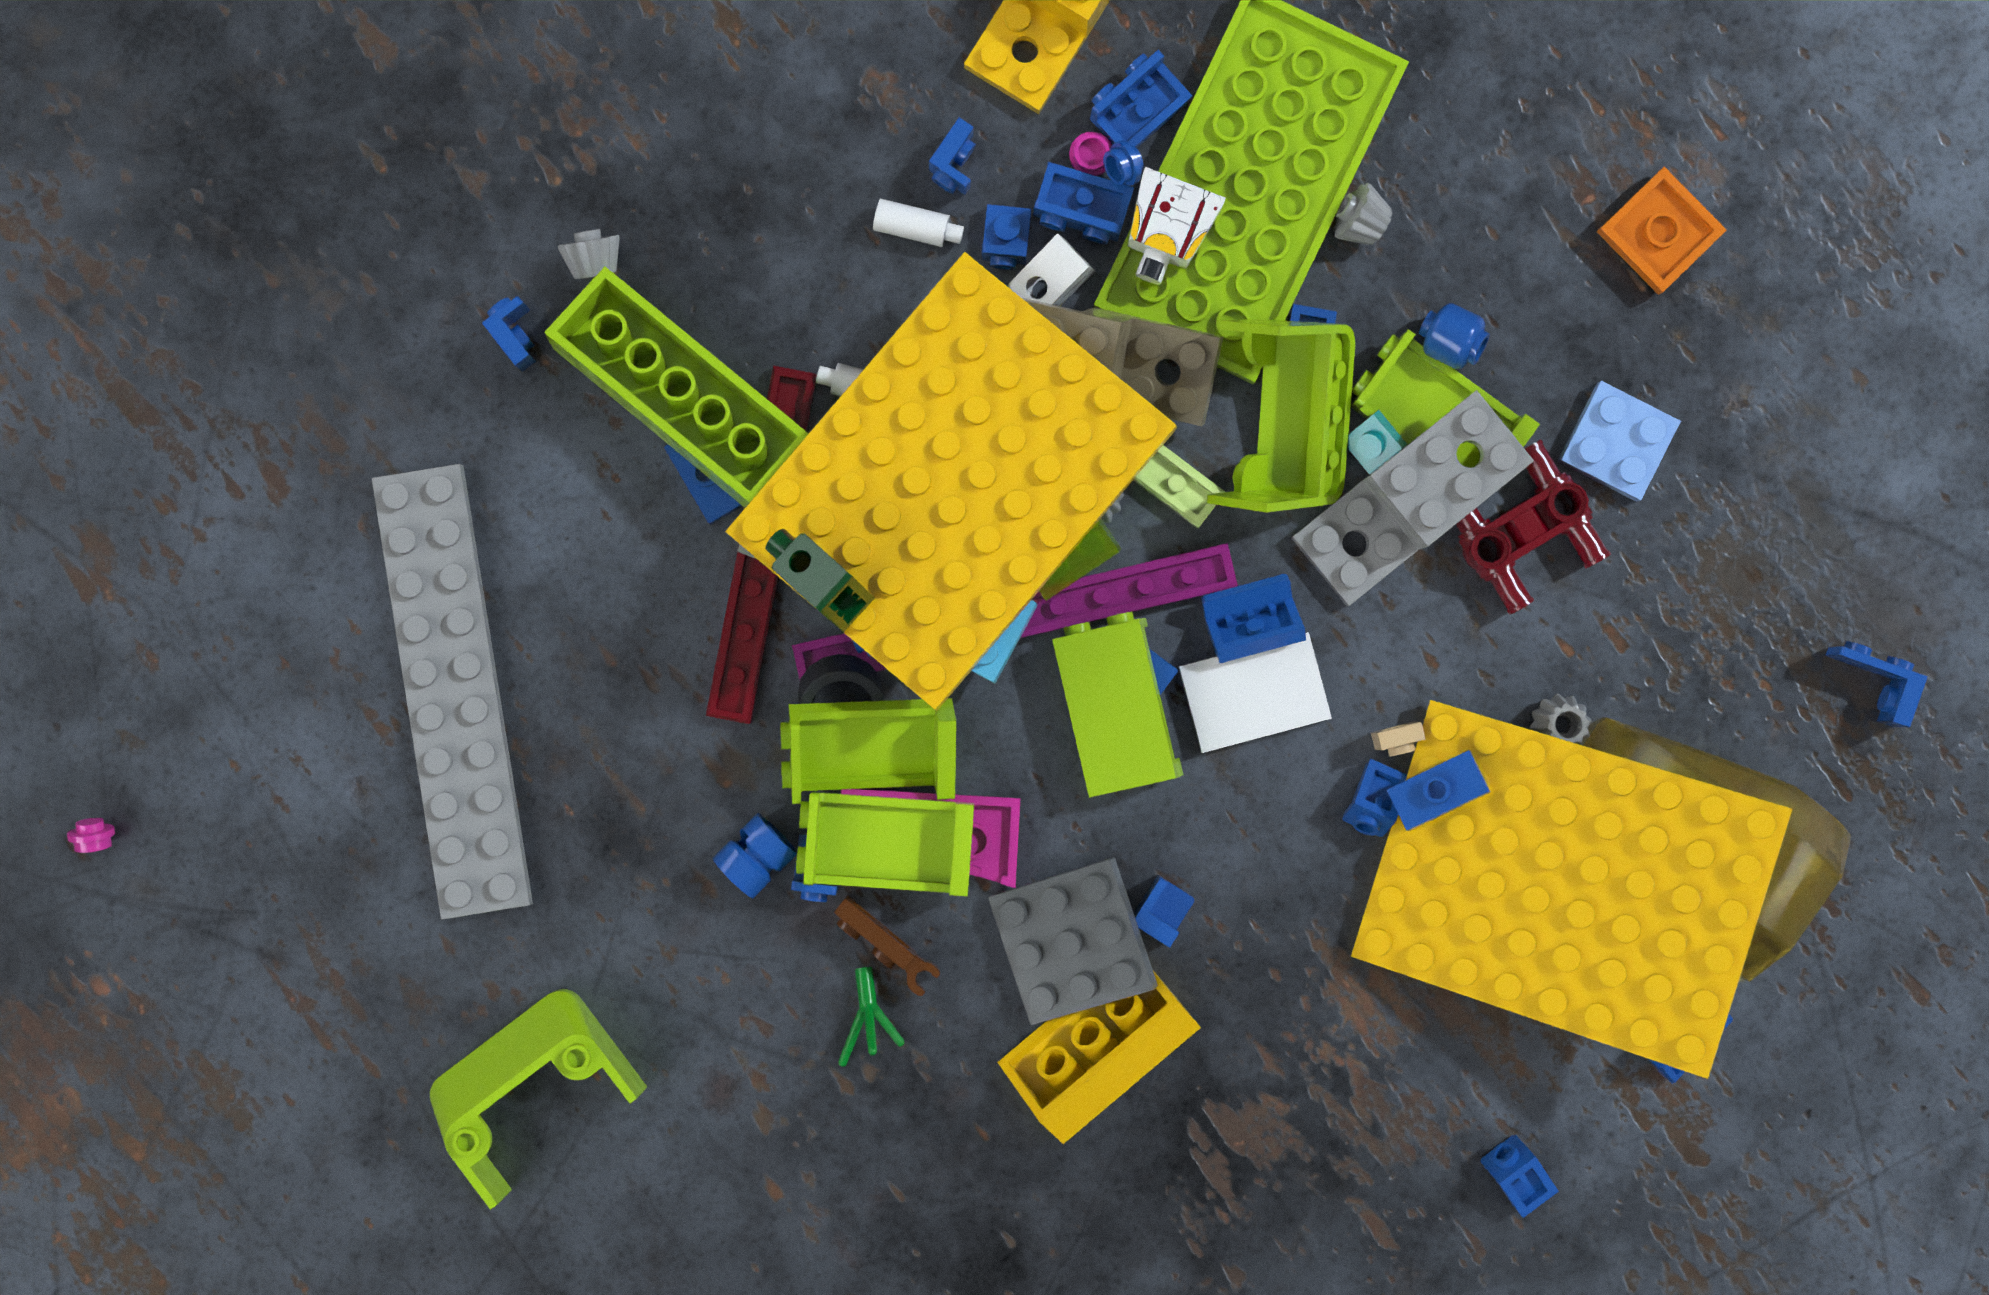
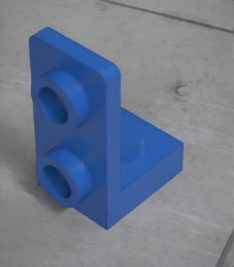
[1825,641,1928,728]

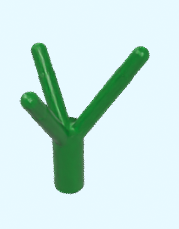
[838,967,904,1067]

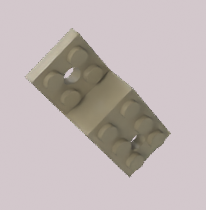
[1022,298,1224,426]

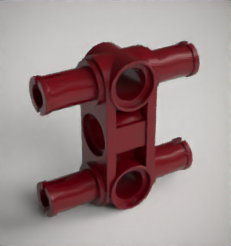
[1456,439,1611,615]

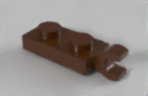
[834,895,941,996]

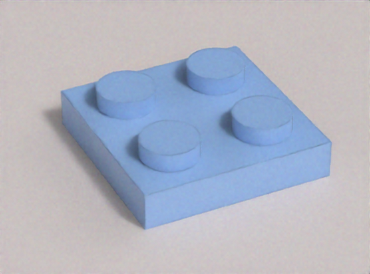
[1557,381,1681,502]

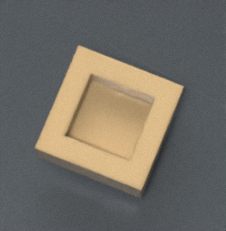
[1371,721,1426,757]

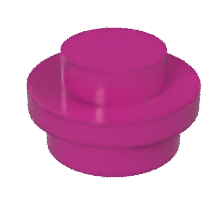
[1069,132,1112,176]
[67,818,115,853]

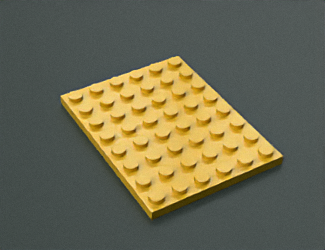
[725,252,1177,711]
[1351,700,1793,1079]

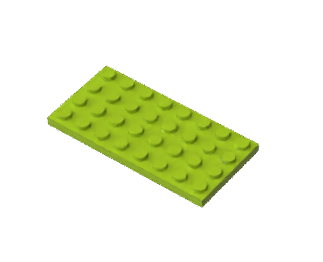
[1093,0,1409,384]

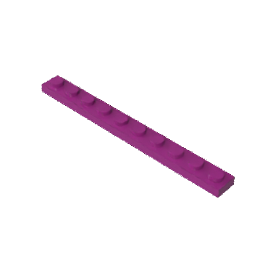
[792,543,1238,679]

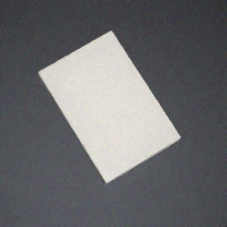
[1178,632,1332,753]

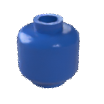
[1419,303,1490,370]

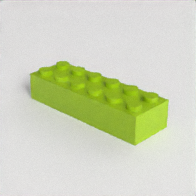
[544,266,809,508]

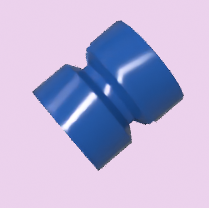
[712,813,797,899]

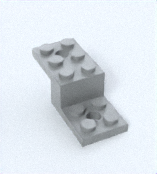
[1291,390,1534,607]

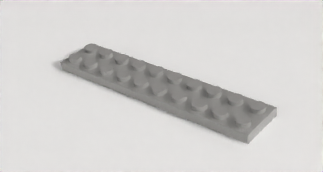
[372,464,533,920]

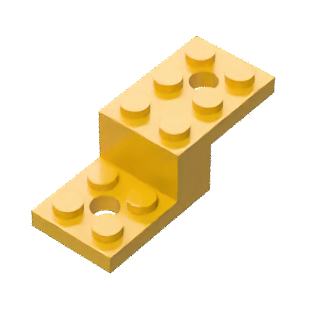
[964,0,1109,114]

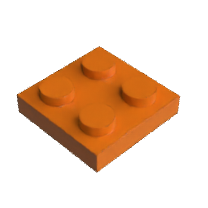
[1596,166,1727,295]

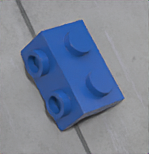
[1090,50,1192,148]
[1033,162,1134,244]
[1201,574,1306,664]

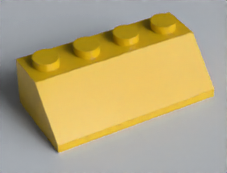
[997,970,1201,1144]

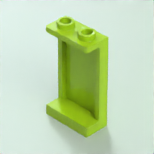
[1351,329,1540,468]
[1052,611,1183,798]
[780,698,956,804]
[796,792,974,896]

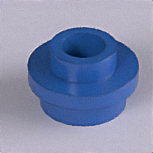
[1103,140,1144,186]

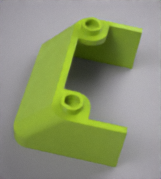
[1207,319,1355,513]
[430,989,647,1210]

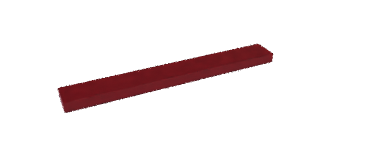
[706,366,817,724]

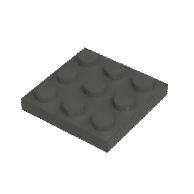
[988,857,1158,1025]

